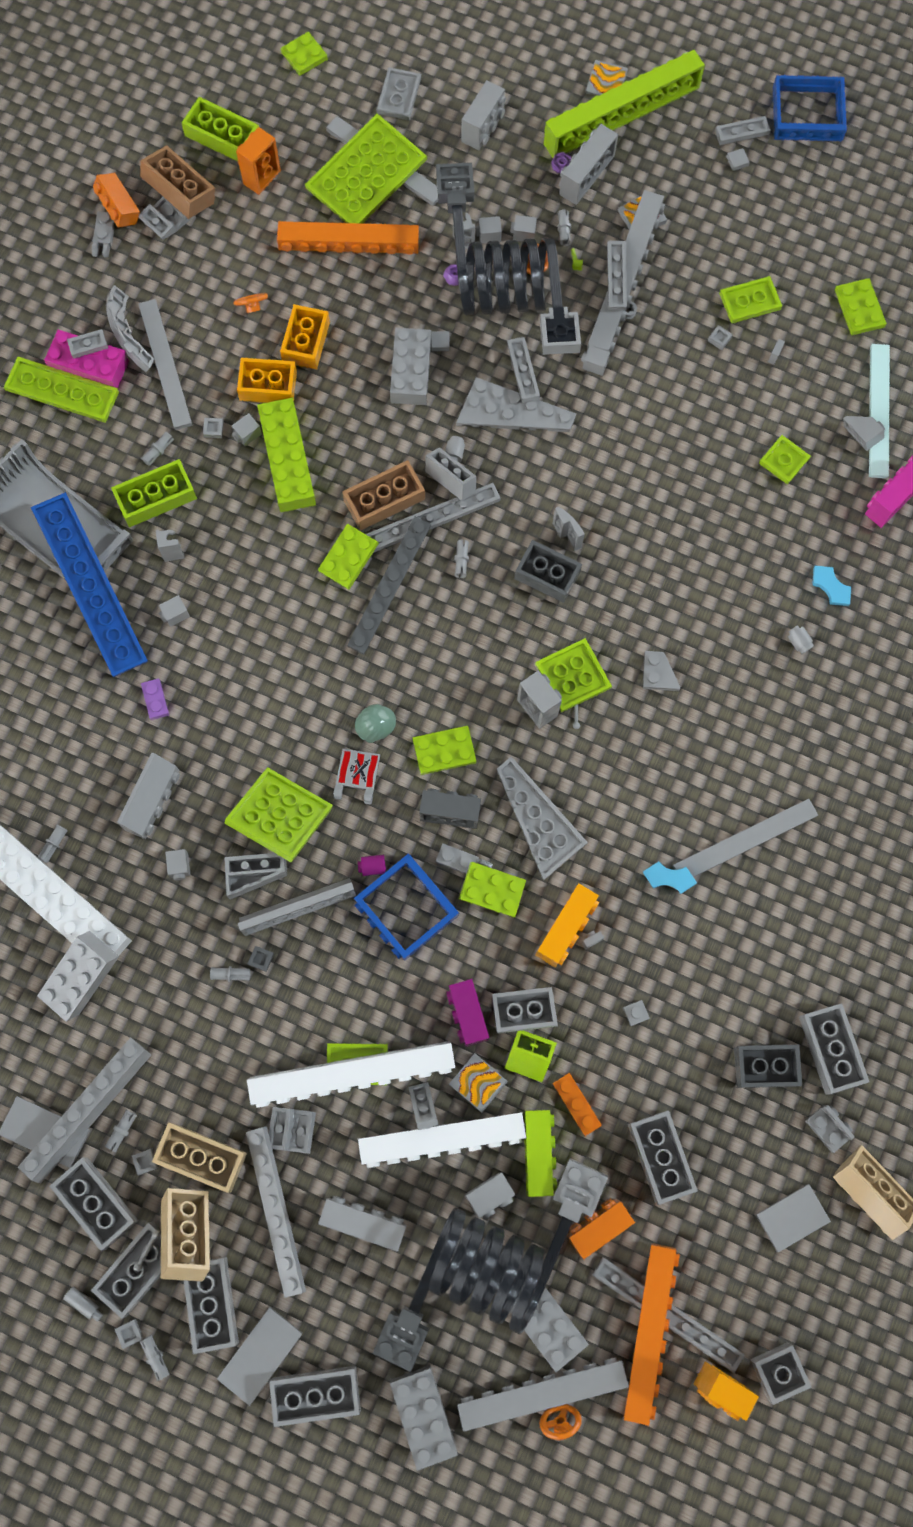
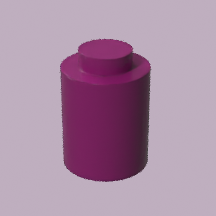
[357,854,386,876]

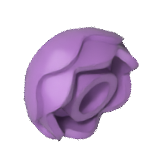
[551,152,571,174]
[444,264,459,286]

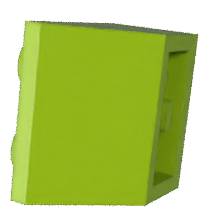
[504,1031,557,1082]

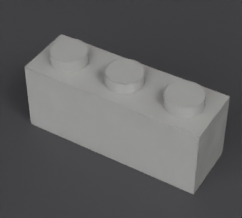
[425,447,476,501]

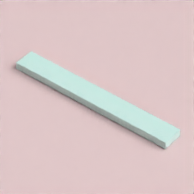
[869,344,890,479]

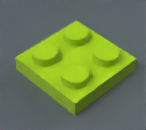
[281,31,328,76]
[759,435,811,485]

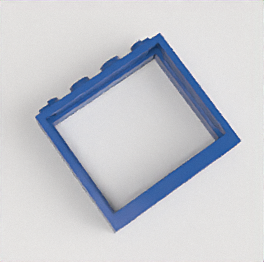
[773,75,847,141]
[354,853,459,961]

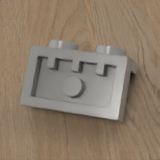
[805,1105,855,1153]

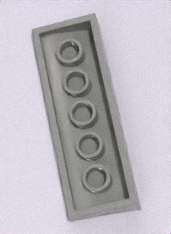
[238,878,356,936]

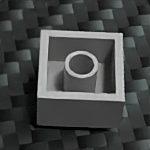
[750,1342,811,1405]

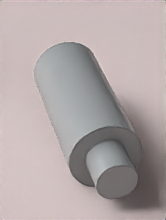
[63,1286,103,1322]

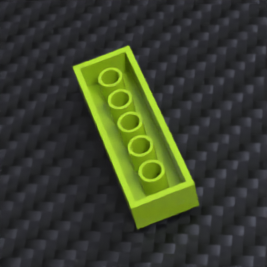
[257,398,316,513]

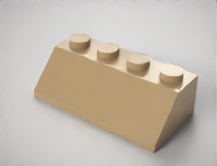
[833,1145,913,1240]

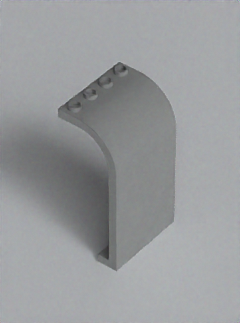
[0,439,133,580]

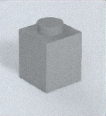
[510,215,537,242]
[476,216,502,244]
[581,345,610,376]
[232,413,262,447]
[159,595,190,627]
[165,849,190,880]

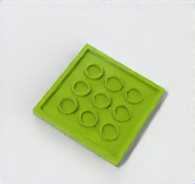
[225,767,333,863]

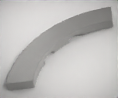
[106,285,154,372]

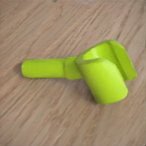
[571,248,583,271]

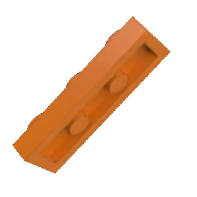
[552,1073,602,1136]

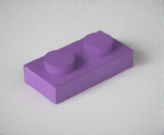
[141,678,169,720]

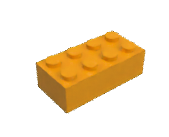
[535,883,600,968]
[693,1361,759,1421]

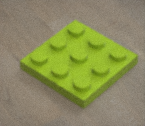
[535,638,612,713]

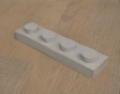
[607,241,627,310]
[507,337,540,403]

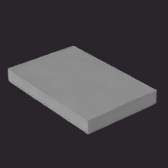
[376,67,421,121]
[756,1184,831,1252]

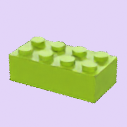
[181,97,259,162]
[111,459,197,528]
[523,1110,557,1197]

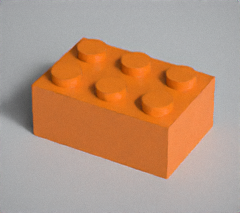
[236,127,281,195]
[567,1198,635,1260]

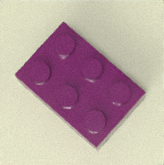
[446,979,489,1047]

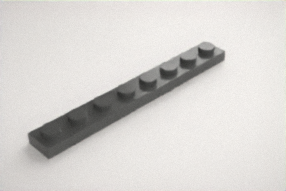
[347,516,431,655]

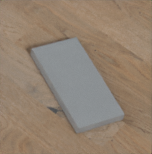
[0,1096,90,1168]
[217,1307,303,1406]

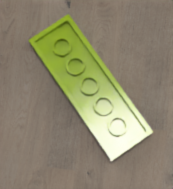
[4,357,119,423]

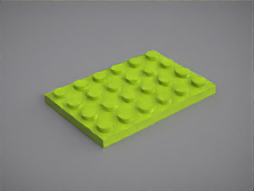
[305,114,427,224]

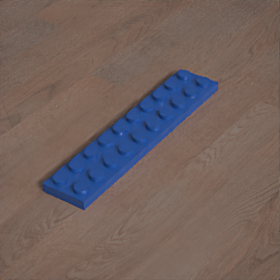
[31,492,148,678]

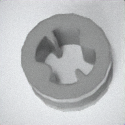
[624,302,637,319]

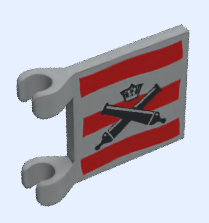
[333,749,380,805]

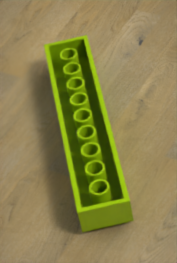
[543,50,705,158]

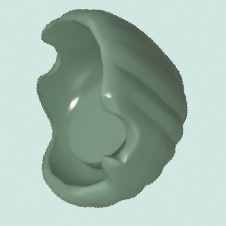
[355,704,396,743]

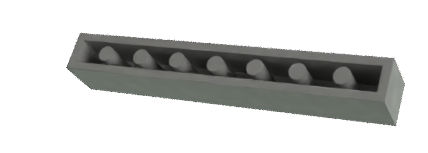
[18,1037,151,1184]
[457,1358,629,1432]

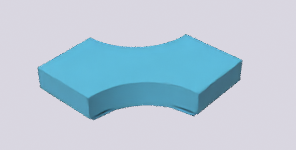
[813,566,851,606]
[643,861,697,894]

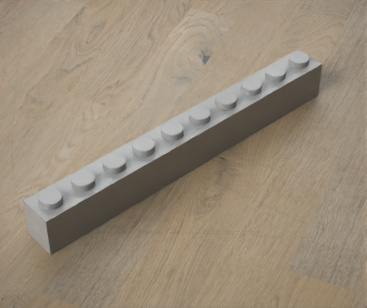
[587,190,666,353]

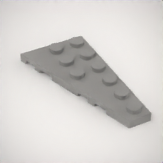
[456,377,576,432]
[497,757,588,881]

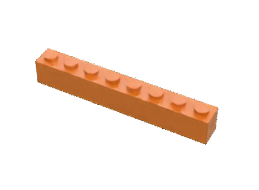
[277,221,419,255]
[624,1243,680,1426]

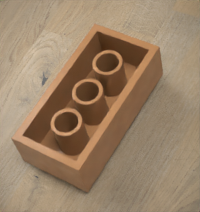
[140,145,215,219]
[342,460,425,531]

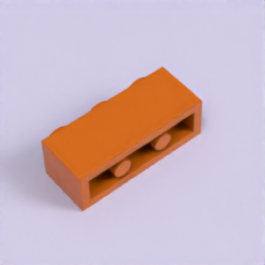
[93,173,140,227]

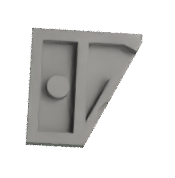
[643,651,680,691]

